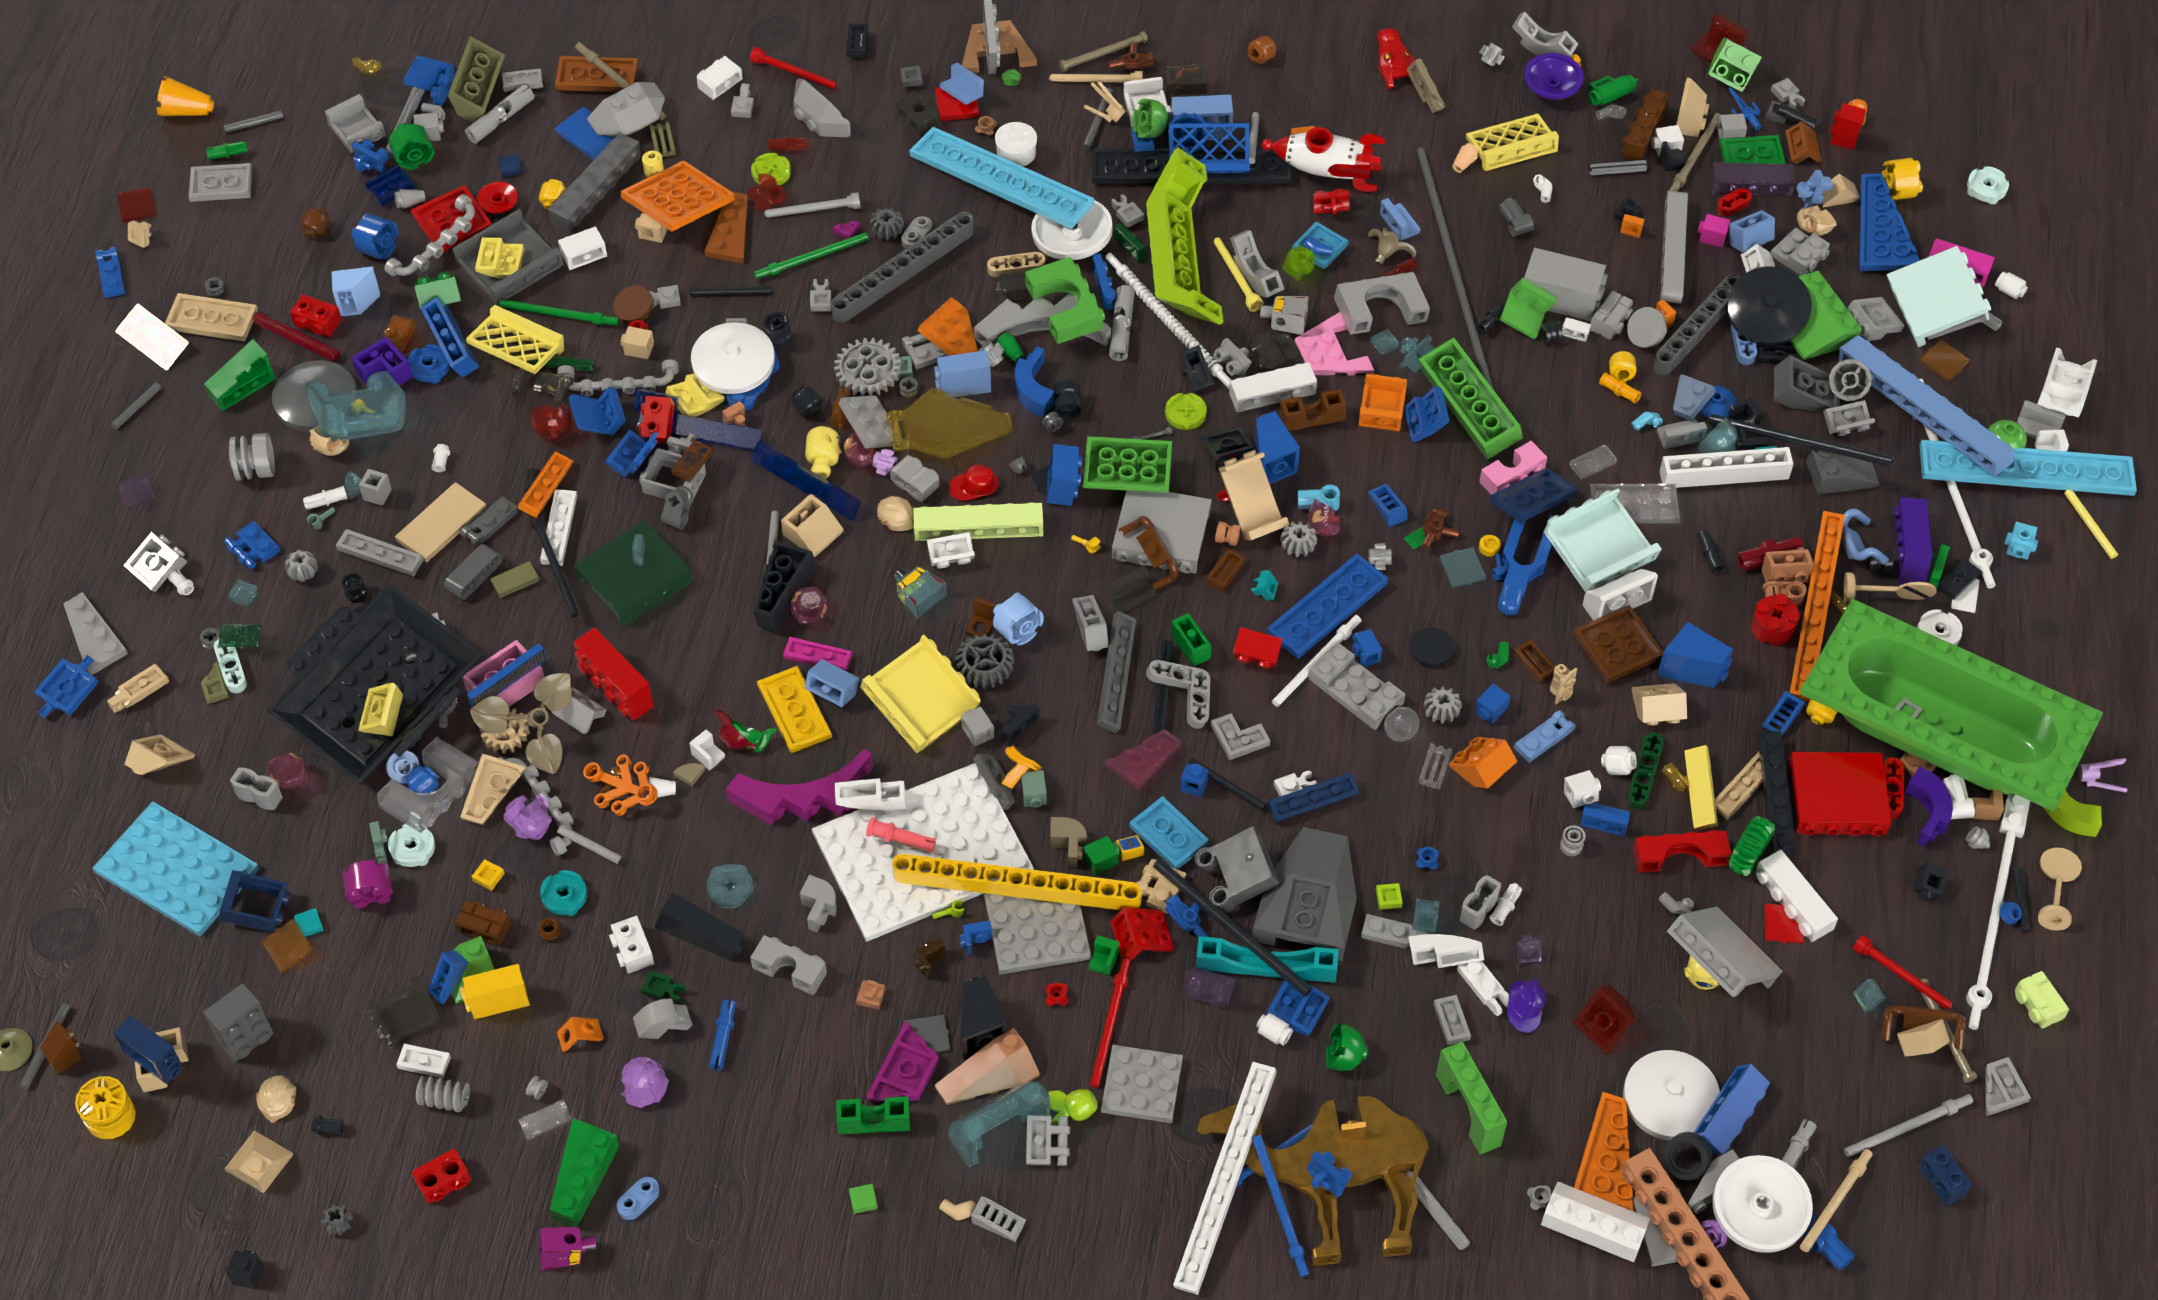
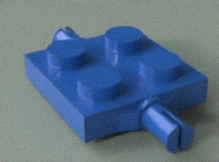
[34,655,99,718]

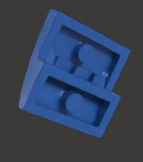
[1404,386,1450,442]
[1264,980,1330,1036]

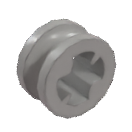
[526,1076,548,1100]

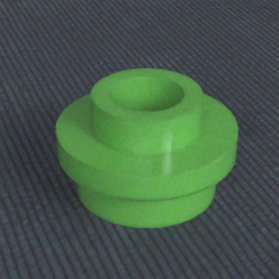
[1001,69,1021,86]

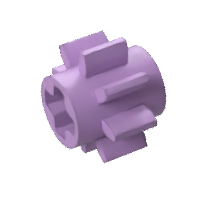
[872,449,898,476]

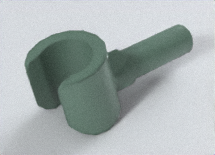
[307,507,335,530]

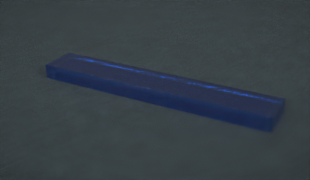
[637,412,764,452]
[751,441,861,520]

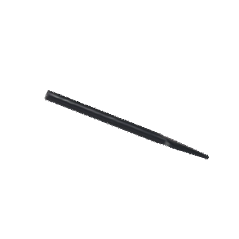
[529,514,579,618]

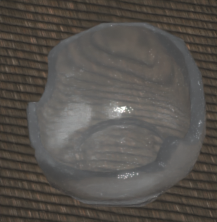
[1384,706,1420,742]

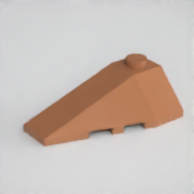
[934,1028,1040,1105]

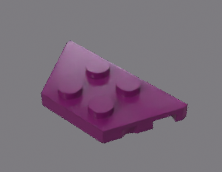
[866,1021,939,1103]

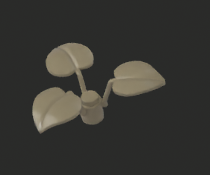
[470,673,571,774]

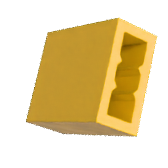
[460,964,530,1020]

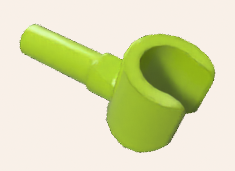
[932,900,965,919]

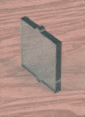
[1440,547,1486,588]

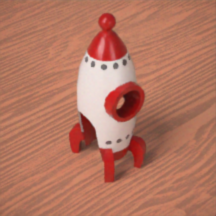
[1261,127,1386,192]

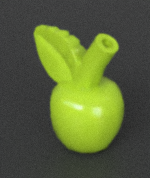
[1047,1089,1098,1126]

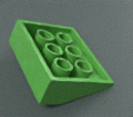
[1790,271,1862,360]
[1083,436,1172,493]

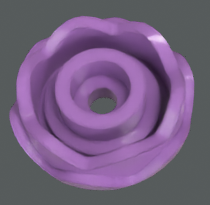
[1700,1220,1728,1249]

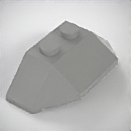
[794,78,851,137]
[587,82,665,137]

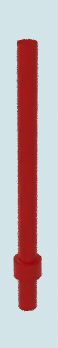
[1090,959,1130,1088]

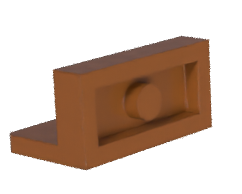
[1785,121,1822,164]

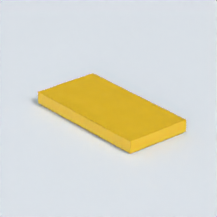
[757,666,832,754]

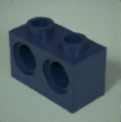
[1917,1145,1972,1207]

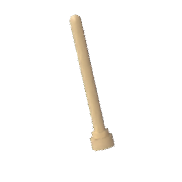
[1049,71,1143,83]

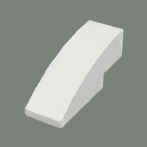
[835,778,907,810]
[1408,934,1484,968]

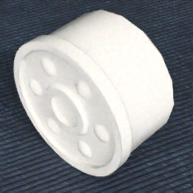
[995,122,1037,167]

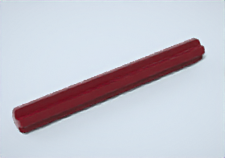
[253,312,340,362]

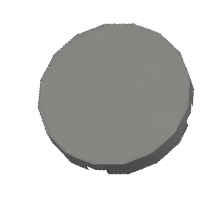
[1627,307,1667,348]

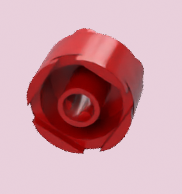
[1751,594,1800,646]

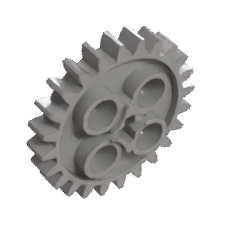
[834,338,902,396]

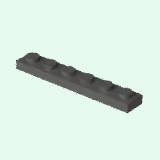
[1097,611,1136,733]

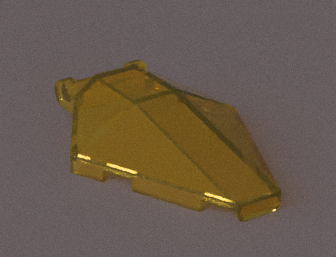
[886,388,1012,459]

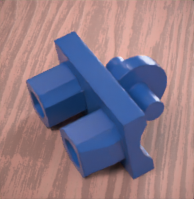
[351,139,389,174]
[1306,1151,1352,1198]

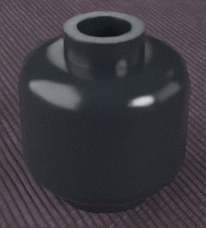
[791,386,822,417]

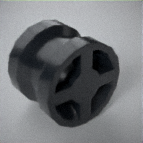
[1541,321,1563,344]

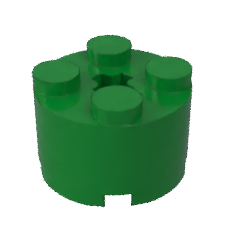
[388,123,434,170]

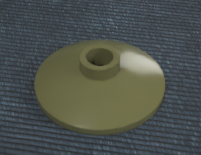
[0,1028,33,1072]

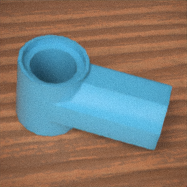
[1298,485,1340,513]

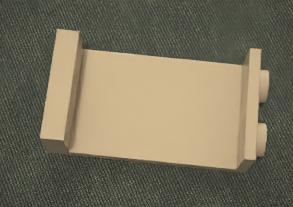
[1219,450,1289,540]

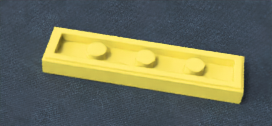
[1685,745,1718,832]

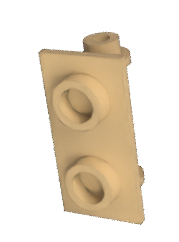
[1550,664,1577,704]

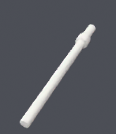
[1272,615,1361,707]

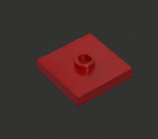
[935,87,979,121]

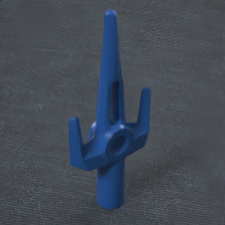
[1728,87,1762,131]

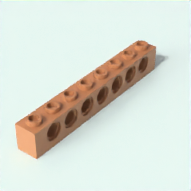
[1621,1148,1750,1300]

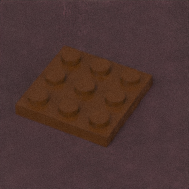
[1573,605,1664,683]

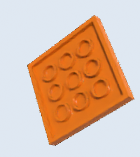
[621,160,735,232]

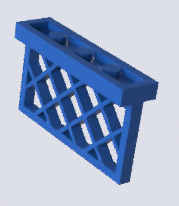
[1169,123,1250,173]

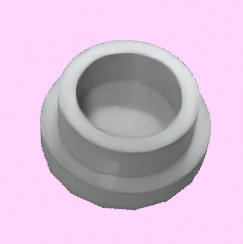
[1965,826,1990,849]

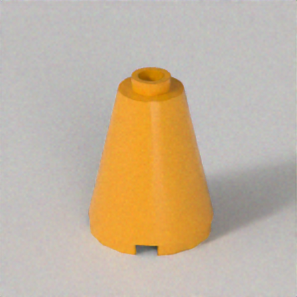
[157,76,214,116]

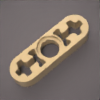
[987,252,1046,278]

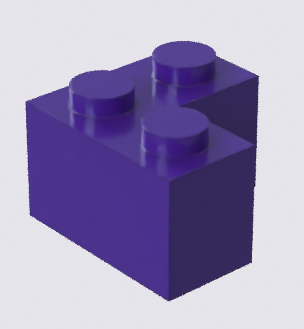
[351,337,413,387]

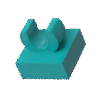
[1251,570,1278,601]

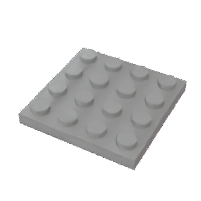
[984,884,1091,975]

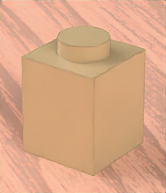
[620,326,654,360]

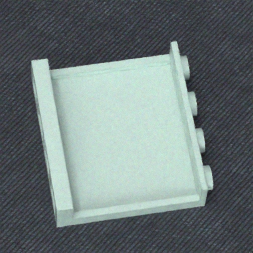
[1887,246,1991,348]
[1544,488,1662,592]

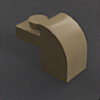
[1050,817,1087,868]

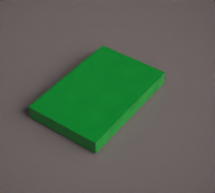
[1719,135,1786,173]

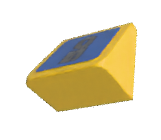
[1116,835,1144,861]

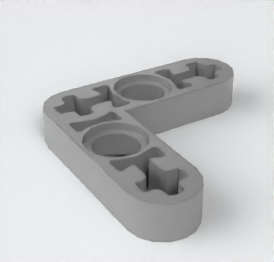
[1146,660,1210,729]

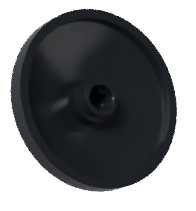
[1727,266,1812,346]

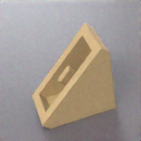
[1821,174,1861,208]
[1897,1019,1950,1057]

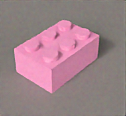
[462,640,544,706]

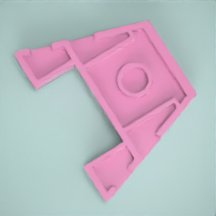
[1294,312,1374,375]

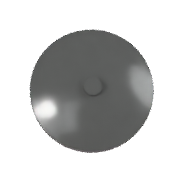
[272,360,357,432]

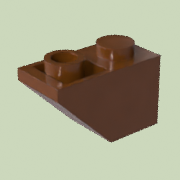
[40,1021,83,1075]

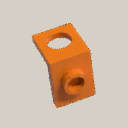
[557,1017,604,1052]

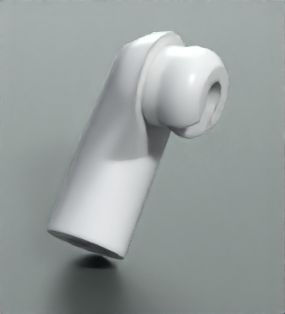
[1533,174,1552,203]

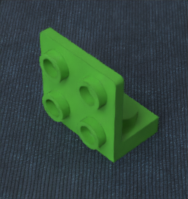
[1500,278,1557,339]

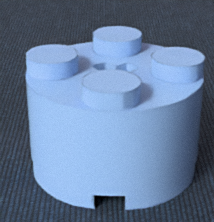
[993,593,1044,645]

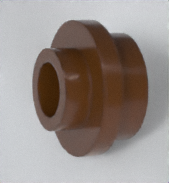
[538,918,561,941]

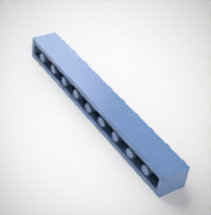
[1839,335,2014,476]

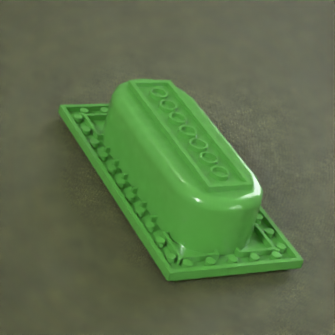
[1799,599,2103,812]

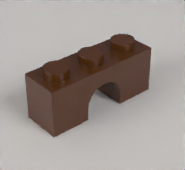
[1279,389,1347,431]

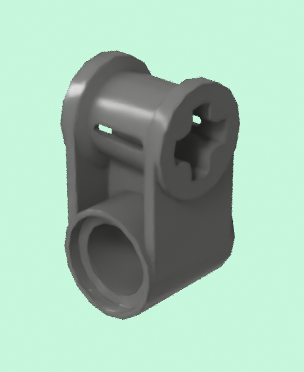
[661,486,692,530]

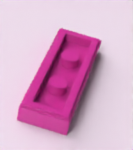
[783,637,853,672]

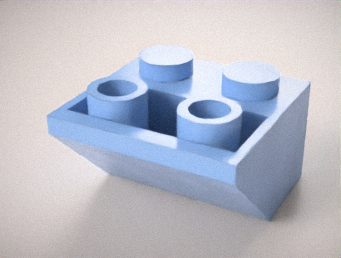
[332,267,380,316]

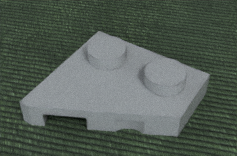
[1985,1057,2031,1116]

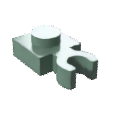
[369,821,388,865]

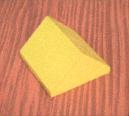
[358,683,403,736]

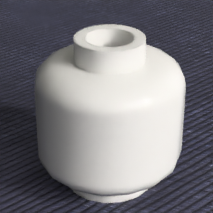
[1601,746,1637,775]

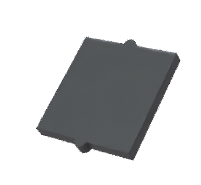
[903,1015,950,1053]

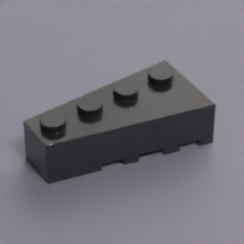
[753,540,817,632]

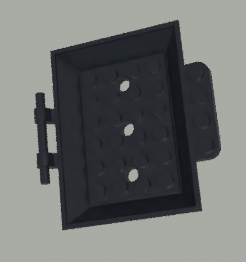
[266,583,483,785]

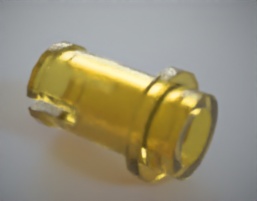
[1662,763,1689,792]

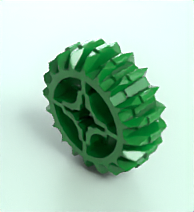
[1729,816,1775,876]

